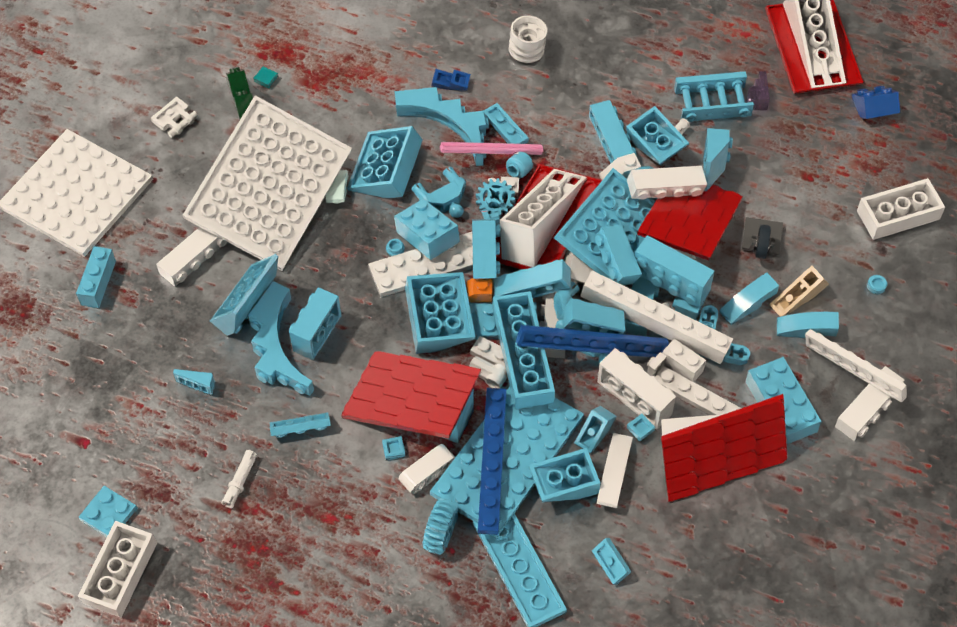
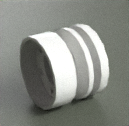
[508,16,547,63]

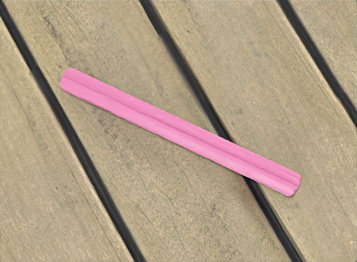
[440,142,543,155]

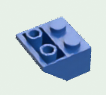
[851,86,900,119]

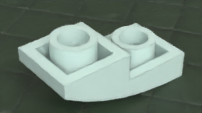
[326,170,349,204]

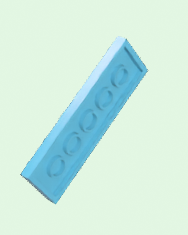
[473,513,567,627]

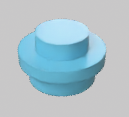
[386,239,405,256]

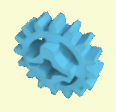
[476,178,516,218]

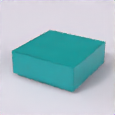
[253,66,278,89]

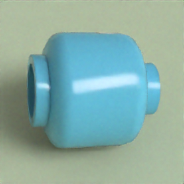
[506,152,533,178]

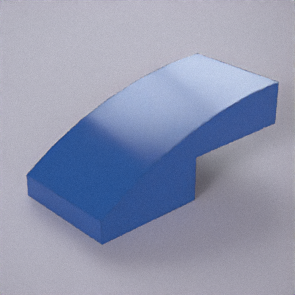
[431,69,471,90]

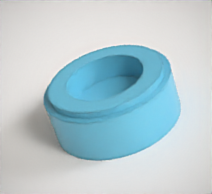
[867,275,887,294]

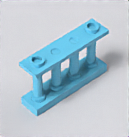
[674,71,754,122]

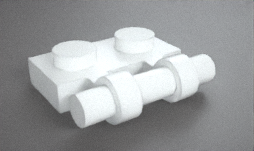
[151,97,198,138]

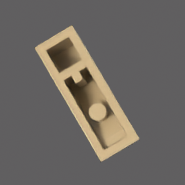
[769,266,829,317]

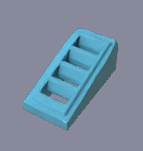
[173,369,215,395]

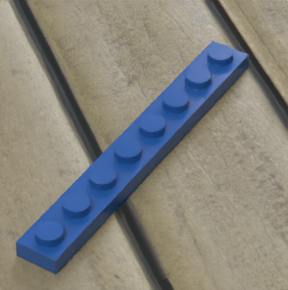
[516,325,669,358]
[478,388,506,535]

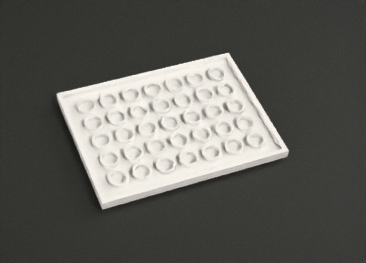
[182,96,352,271]

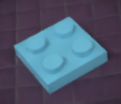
[79,486,137,537]

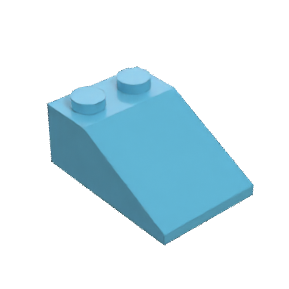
[626,106,689,165]
[703,128,733,191]
[529,448,601,502]

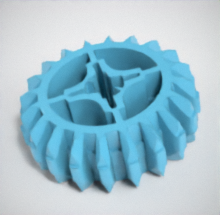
[423,498,459,555]

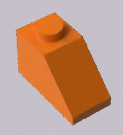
[465,278,492,303]

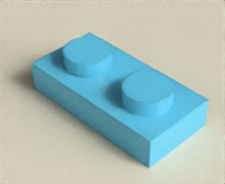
[592,538,631,585]

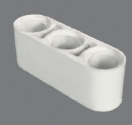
[398,444,455,494]

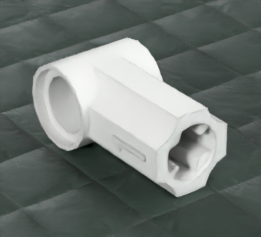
[469,356,508,389]

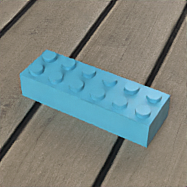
[493,291,555,409]

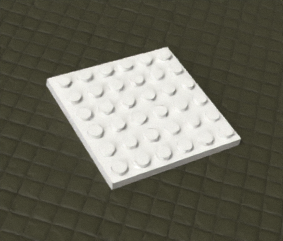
[0,129,153,257]

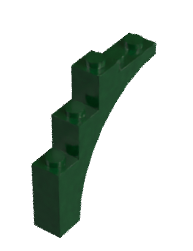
[225,67,253,121]

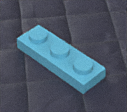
[483,103,529,144]
[270,412,331,437]

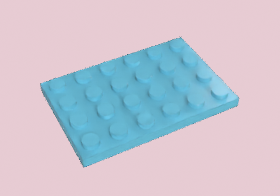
[554,168,655,279]

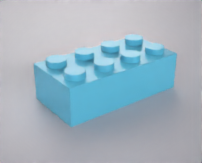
[635,235,714,307]
[745,357,822,444]

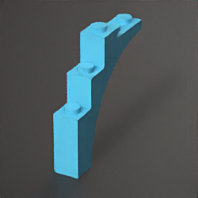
[394,87,489,166]
[248,281,314,396]

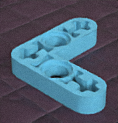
[695,305,750,365]

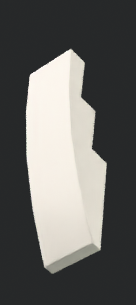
[597,433,633,508]

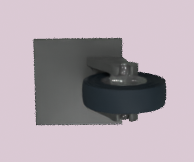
[742,217,783,259]

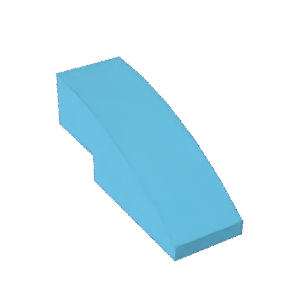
[719,272,779,325]
[777,312,839,338]

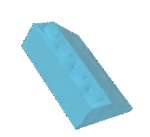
[347,126,423,198]
[210,254,278,336]
[405,272,476,354]

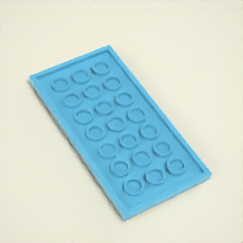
[430,386,584,536]

